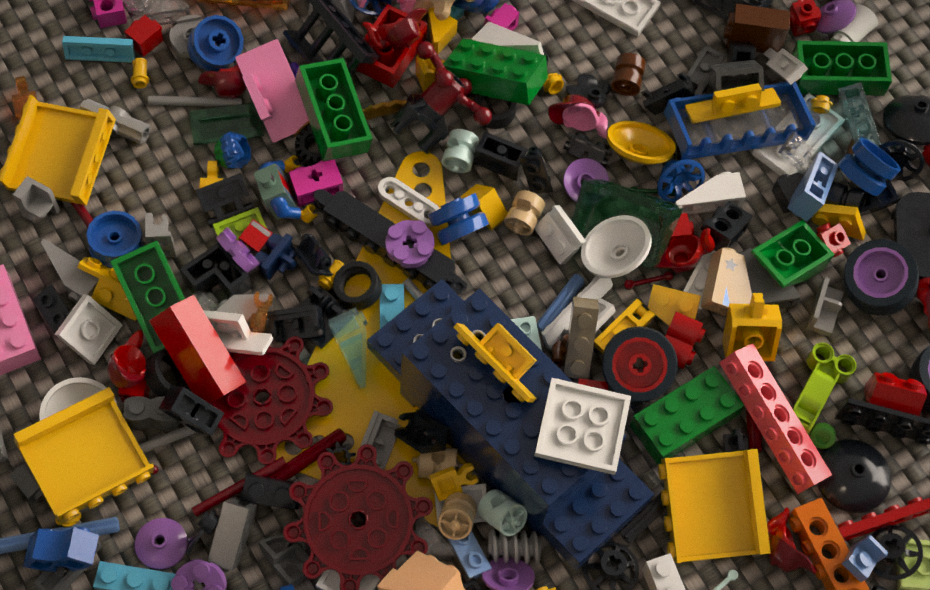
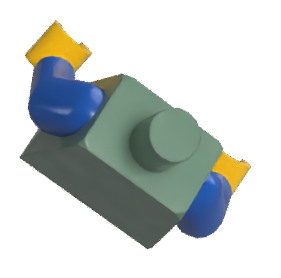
[254,155,318,223]

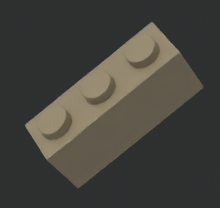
[563,297,599,380]

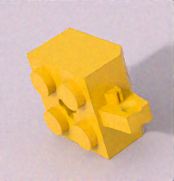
[722,293,782,362]

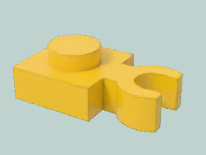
[429,463,478,502]

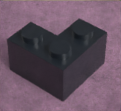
[180,242,252,298]

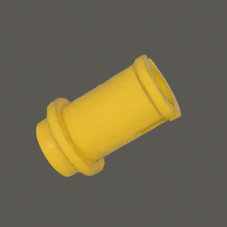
[131,58,149,89]
[318,260,345,291]

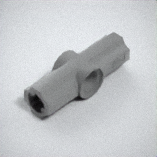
[80,99,151,144]

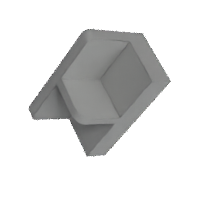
[13,176,60,221]
[806,277,844,337]

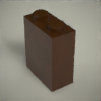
[723,4,790,53]

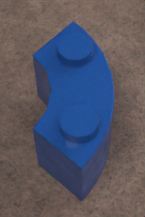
[23,527,99,572]

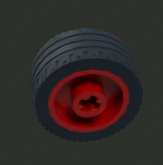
[602,326,678,402]

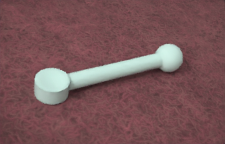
[713,570,738,590]

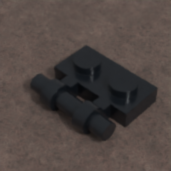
[195,173,254,228]

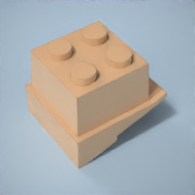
[377,551,465,590]

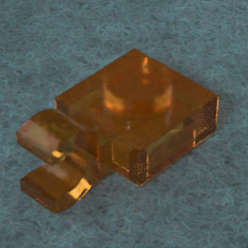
[12,76,38,120]
[249,291,273,333]

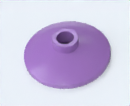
[815,0,856,34]
[563,158,609,205]
[135,518,188,570]
[482,557,535,590]

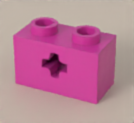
[289,159,344,207]

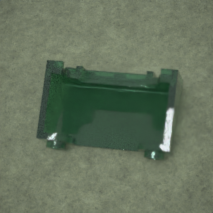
[571,179,683,268]

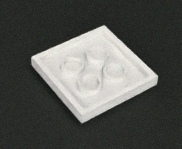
[534,378,631,475]

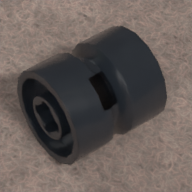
[825,181,867,216]

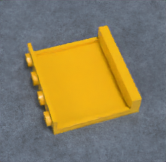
[0,95,116,206]
[13,387,154,522]
[658,449,771,563]

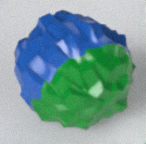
[214,131,251,169]

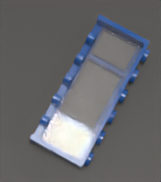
[663,82,816,160]

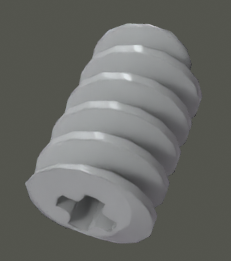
[487,529,541,565]

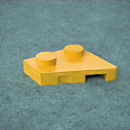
[812,204,866,241]
[647,284,701,326]

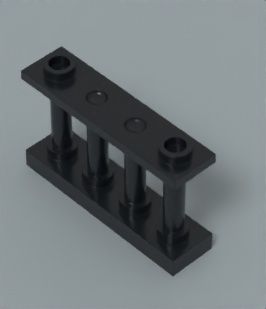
[283,0,379,77]

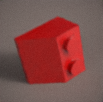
[864,372,927,416]

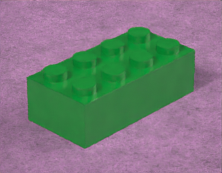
[444,38,548,105]
[792,41,892,96]
[295,58,373,161]
[110,240,185,354]
[629,366,745,465]

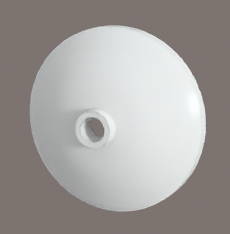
[581,215,652,278]
[39,377,118,421]

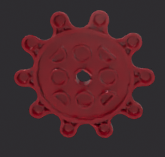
[211,330,333,465]
[283,444,433,590]

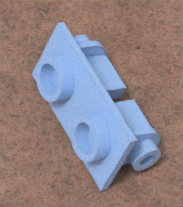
[448,531,492,580]

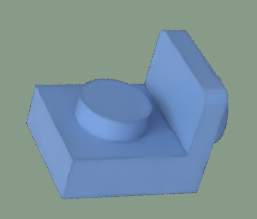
[842,535,888,582]

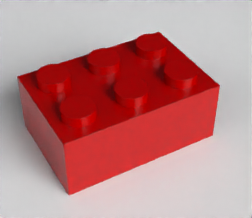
[356,4,427,89]

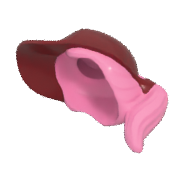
[548,94,608,139]

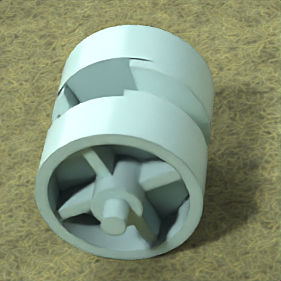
[441,129,479,173]
[478,489,527,536]

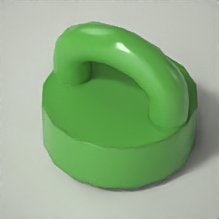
[810,423,836,449]

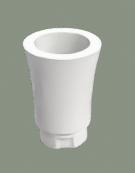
[830,4,878,42]

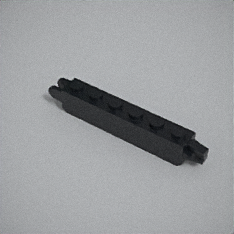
[313,189,467,297]

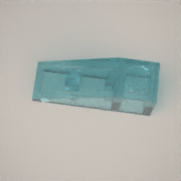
[838,82,881,146]
[327,307,368,390]

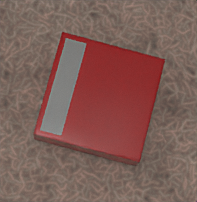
[239,219,273,253]

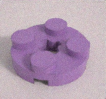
[385,220,434,268]
[216,227,260,273]
[171,559,227,590]

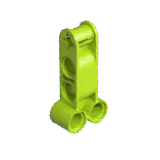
[792,342,857,434]

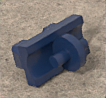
[255,233,297,280]

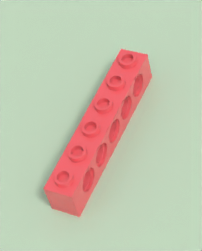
[719,344,832,494]

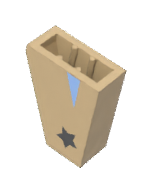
[700,247,752,317]

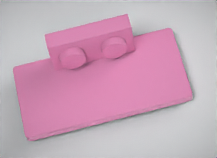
[235,39,309,143]

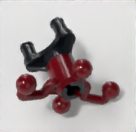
[390,41,492,154]

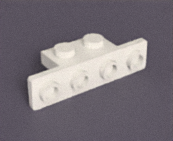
[541,276,616,350]
[203,310,273,355]

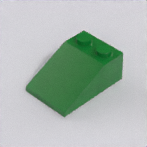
[751,220,835,288]

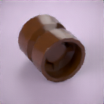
[611,53,646,96]

